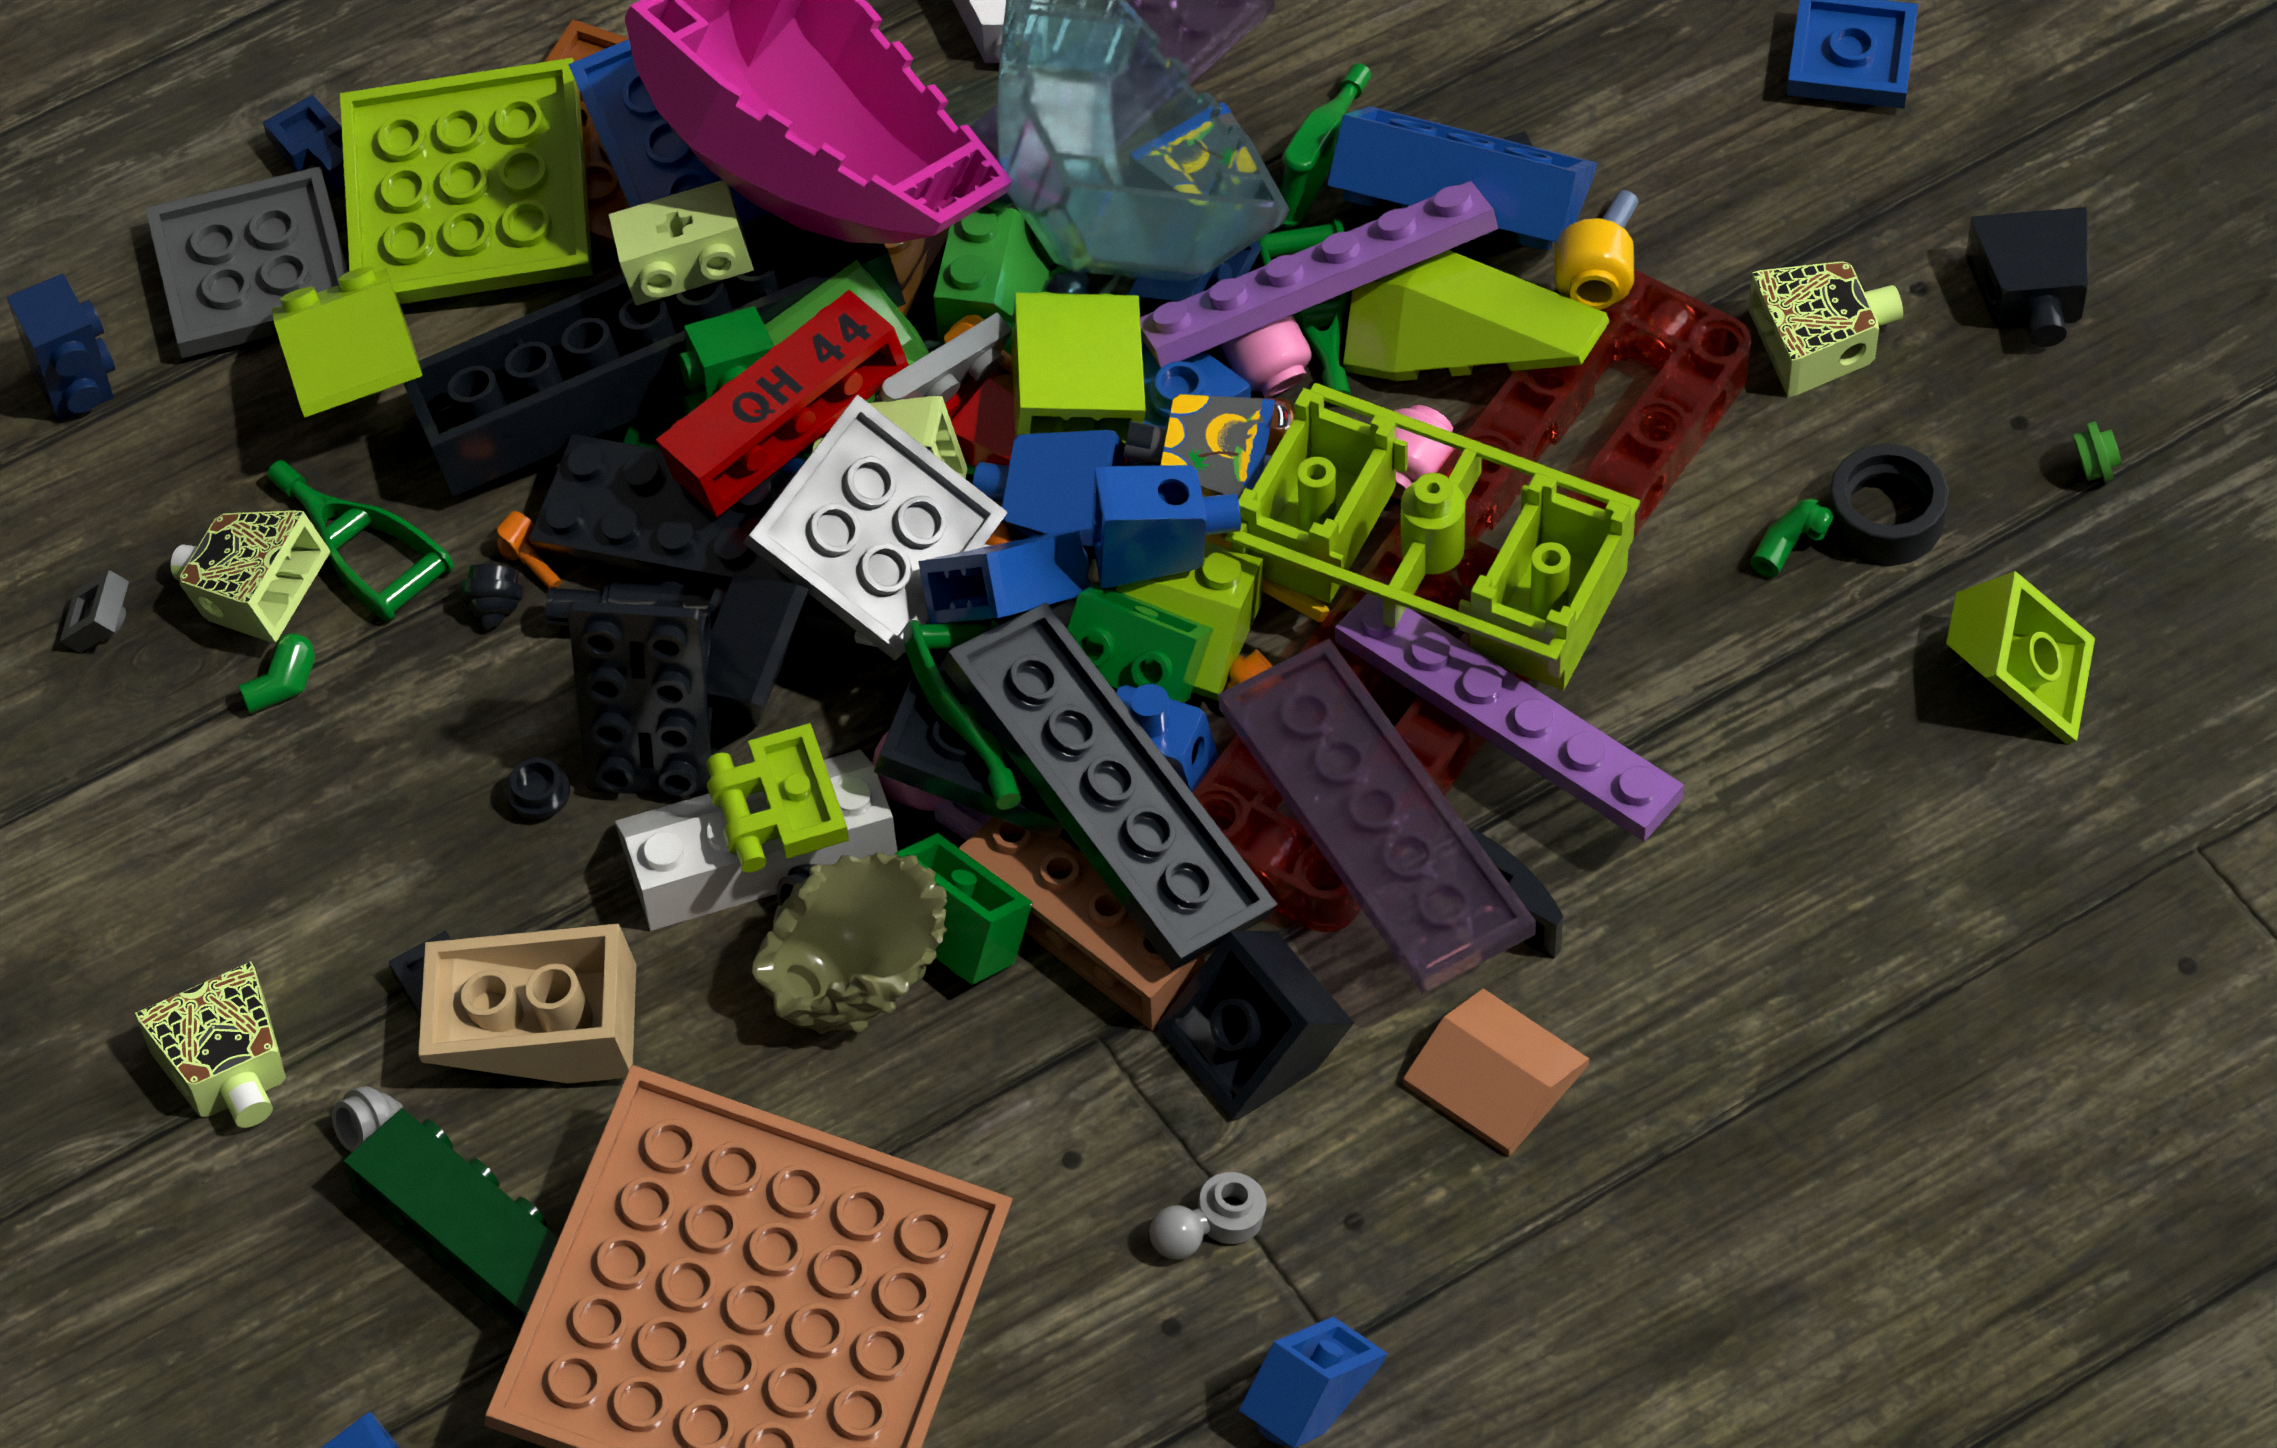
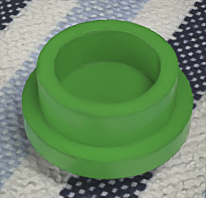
[2073,421,2122,483]

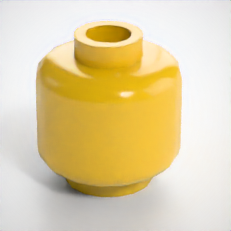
[1555,218,1634,310]

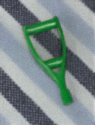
[1270,63,1371,228]
[1255,218,1352,405]
[267,460,454,622]
[903,618,1021,810]

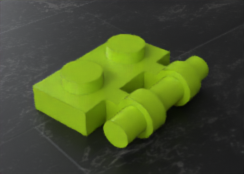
[706,723,849,873]

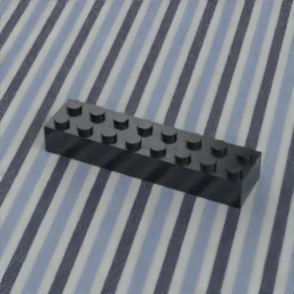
[403,213,906,497]

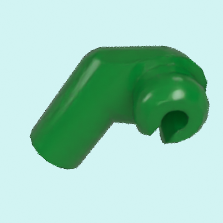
[238,633,315,714]

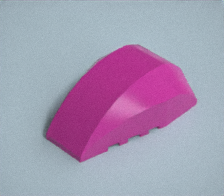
[625,0,1013,244]

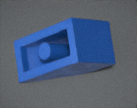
[1239,1316,1388,1448]

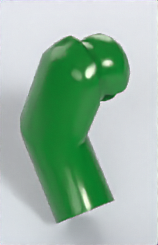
[1750,498,1834,578]

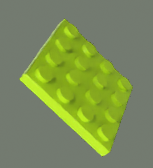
[340,58,593,304]

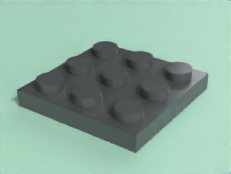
[145,166,348,358]

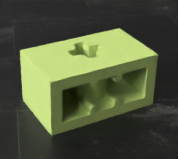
[609,180,754,306]

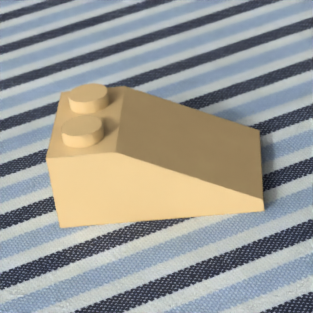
[418,924,636,1084]

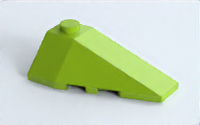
[1343,250,1610,381]

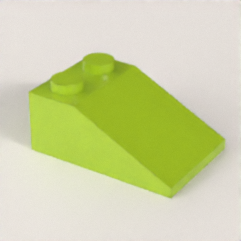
[272,266,423,418]

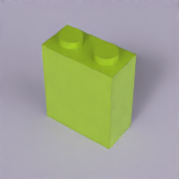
[1011,292,1146,444]

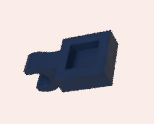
[262,94,345,196]

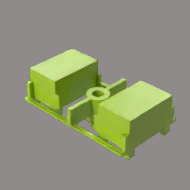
[1225,383,1640,691]

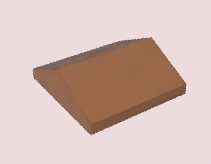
[1403,988,1589,1157]

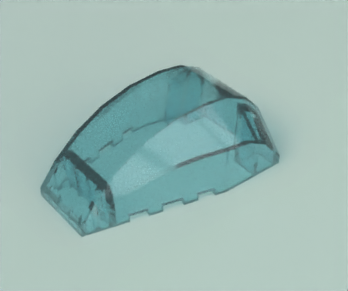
[997,0,1289,282]

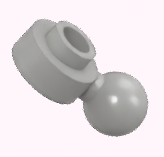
[1149,1172,1267,1260]

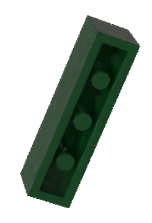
[343,1107,559,1333]

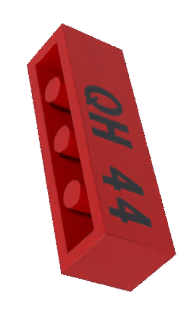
[656,289,909,517]

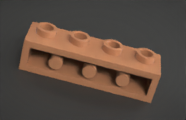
[959,817,1205,1031]

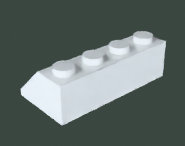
[615,750,897,931]

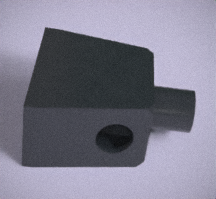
[1966,207,2088,347]

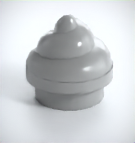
[332,1086,403,1152]

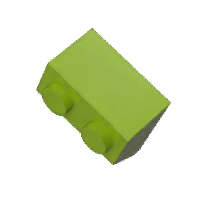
[1116,541,1263,701]

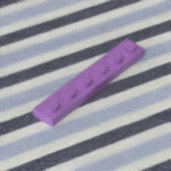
[1140,181,1498,368]
[1335,593,1684,842]

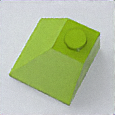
[1946,571,2095,745]

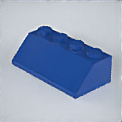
[1328,106,1598,250]

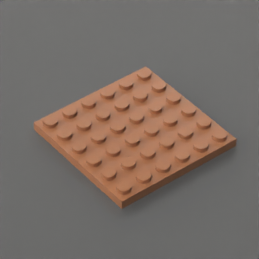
[484,1065,1013,1448]

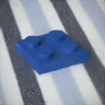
[1787,0,1918,109]

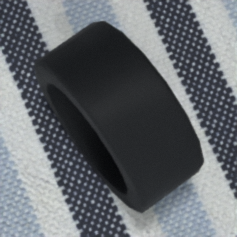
[1828,443,1949,566]

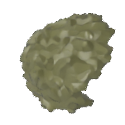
[752,852,947,1034]

